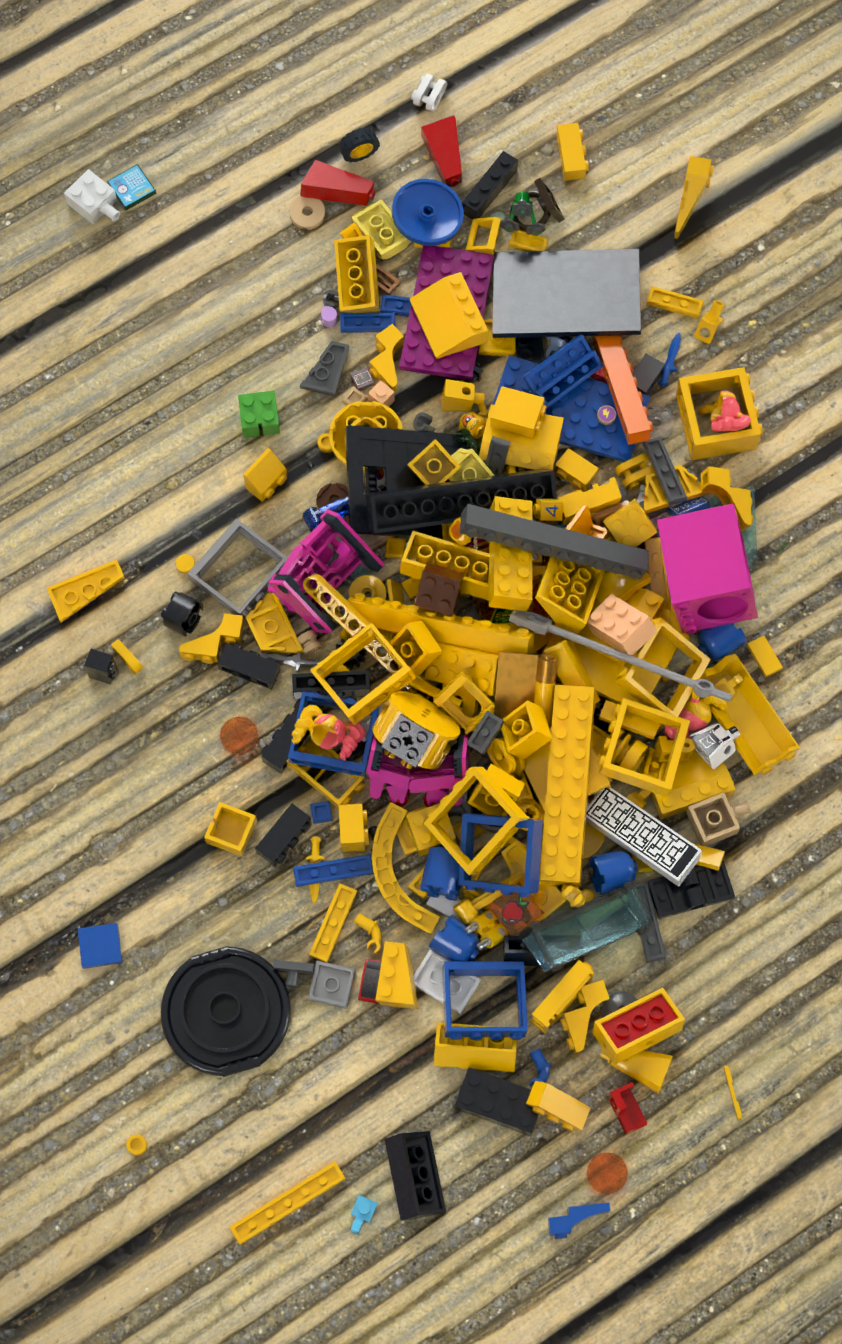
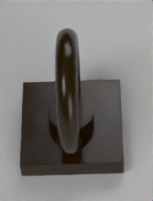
[510,178,565,232]

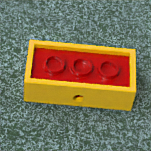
[593,988,685,1065]

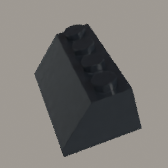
[385,1131,446,1221]

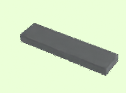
[642,436,687,506]
[628,881,666,963]

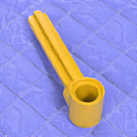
[453,870,525,924]

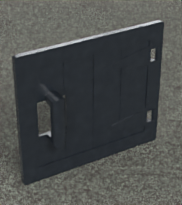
[345,425,473,540]

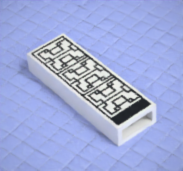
[586,788,702,887]

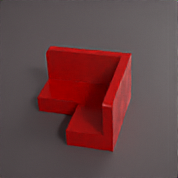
[608,1082,647,1135]

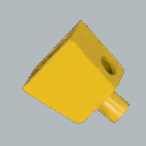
[441,379,485,412]

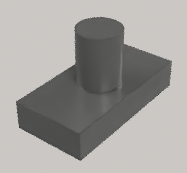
[273,960,315,988]

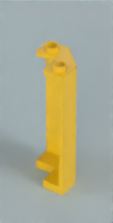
[700,654,800,775]

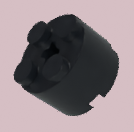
[161,591,203,636]

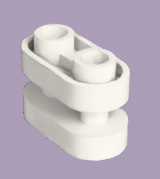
[411,74,447,112]

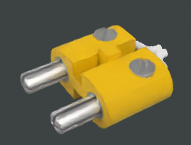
[464,910,508,950]

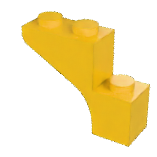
[369,324,404,394]
[701,466,753,532]
[179,613,244,664]
[560,980,609,1054]

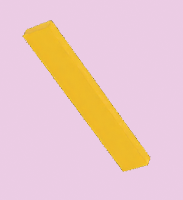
[229,1161,346,1245]

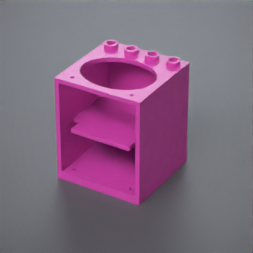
[657,503,759,634]

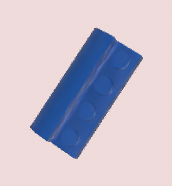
[522,335,603,408]

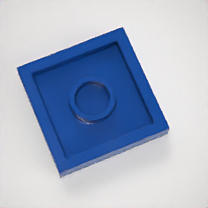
[78,923,122,969]

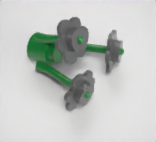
[500,192,546,236]

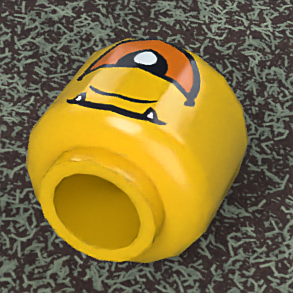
[459,412,486,439]

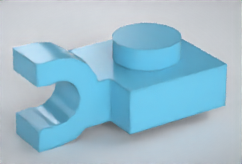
[351,1195,378,1235]

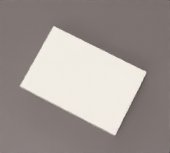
[413,949,481,1015]

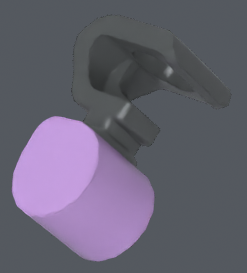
[321,290,339,328]

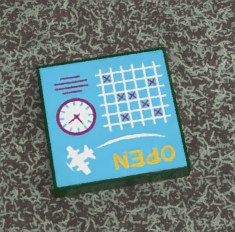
[107,164,156,210]

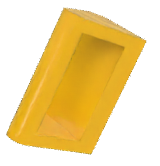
[465,217,501,255]

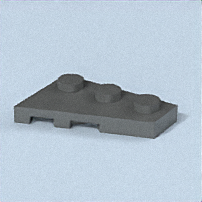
[300,341,349,396]

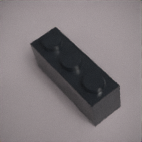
[217,643,281,690]
[255,803,311,867]

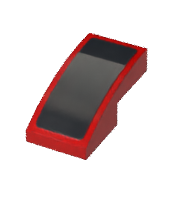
[358,958,382,1004]

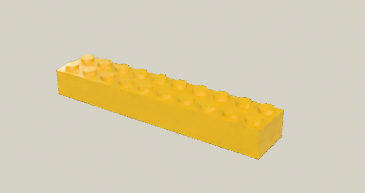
[539,685,595,886]

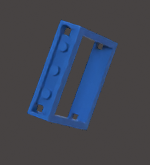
[288,691,379,777]
[458,813,543,897]
[442,961,528,1040]

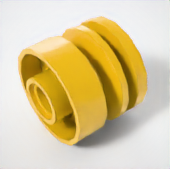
[602,729,649,772]

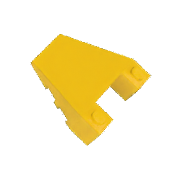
[674,156,714,239]

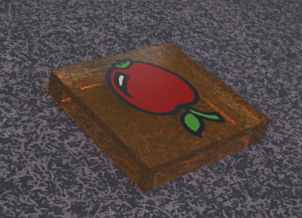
[489,882,544,936]

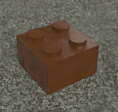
[415,563,465,616]

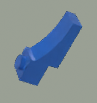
[548,1203,610,1239]

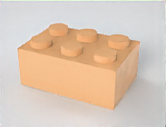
[587,594,657,656]

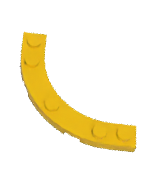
[372,802,441,935]

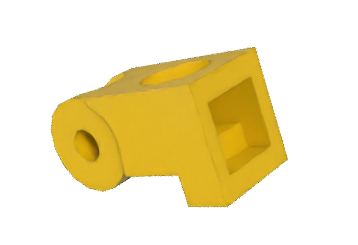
[655,736,695,762]

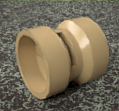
[298,630,323,656]

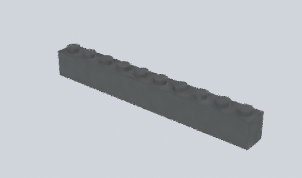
[460,504,649,579]

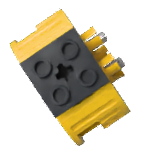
[372,691,460,769]

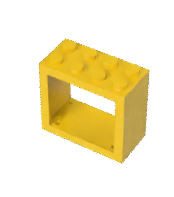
[676,367,763,460]

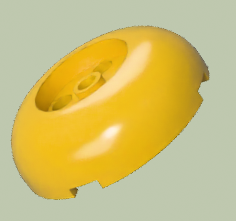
[329,401,403,472]

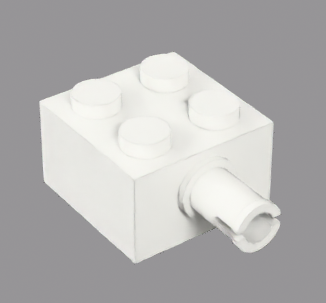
[64,169,121,224]

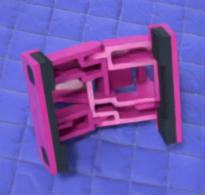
[268,509,385,633]
[366,728,470,808]

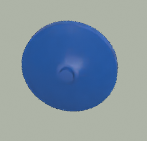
[391,179,464,246]

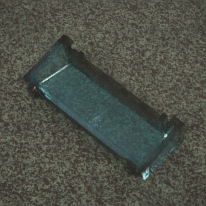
[518,880,654,973]

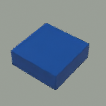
[310,801,333,824]

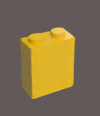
[490,386,547,438]

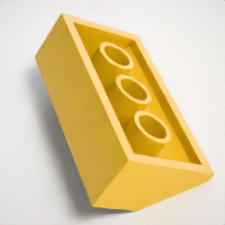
[334,235,380,313]
[434,1022,517,1072]

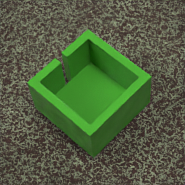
[238,390,280,438]

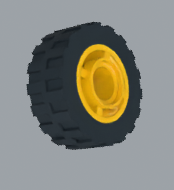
[338,127,380,163]

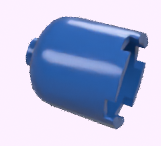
[698,623,747,659]
[588,851,638,895]
[429,915,479,961]

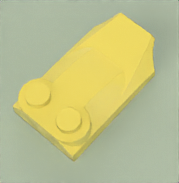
[352,199,411,260]
[449,448,495,482]

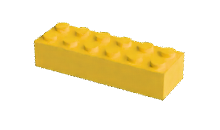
[489,496,532,612]
[400,531,489,601]

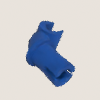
[529,1048,551,1086]

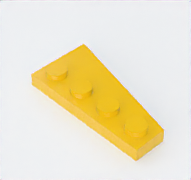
[46,559,124,623]

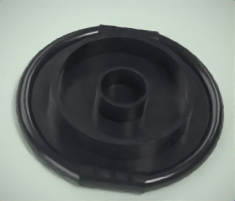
[160,946,291,1077]

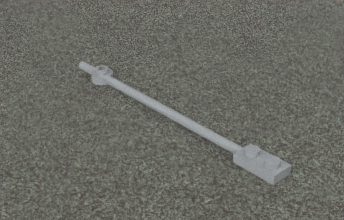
[509,610,733,702]

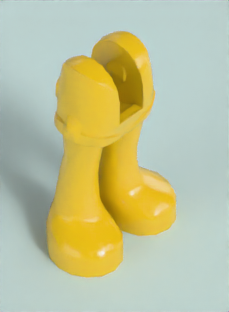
[561,884,595,908]

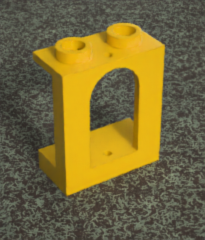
[434,671,495,734]

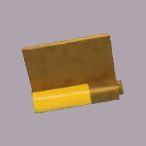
[494,651,557,728]

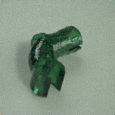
[455,428,481,456]

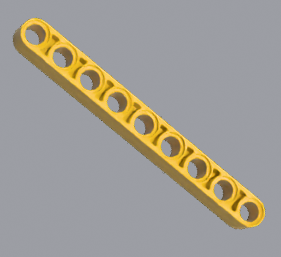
[303,574,435,699]

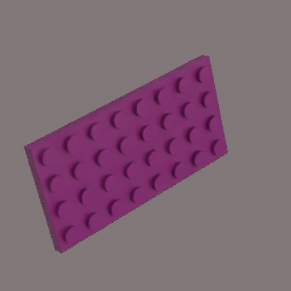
[399,245,494,381]

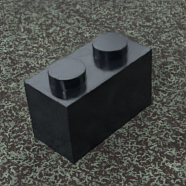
[84,649,119,685]

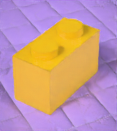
[554,448,599,492]

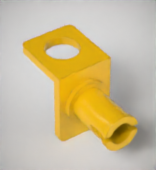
[694,300,725,344]

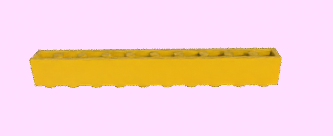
[347,593,535,655]

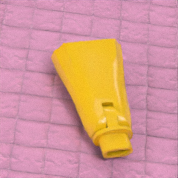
[600,1049,673,1094]

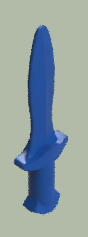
[658,333,681,387]

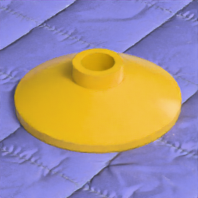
[349,575,387,600]

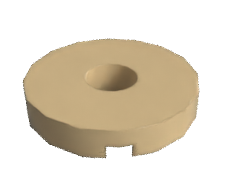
[290,196,325,230]

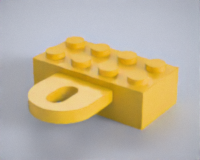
[425,641,499,724]

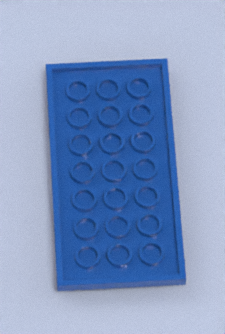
[493,355,650,462]

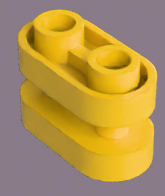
[615,453,654,491]
[487,737,525,774]

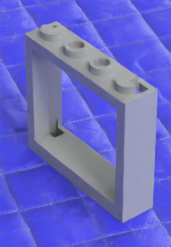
[188,519,288,618]

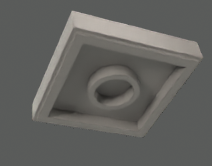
[308,961,356,1009]

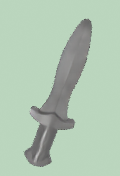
[260,652,320,671]

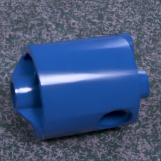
[420,845,461,901]

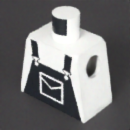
[690,723,740,769]

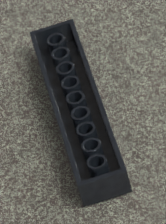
[365,468,557,534]

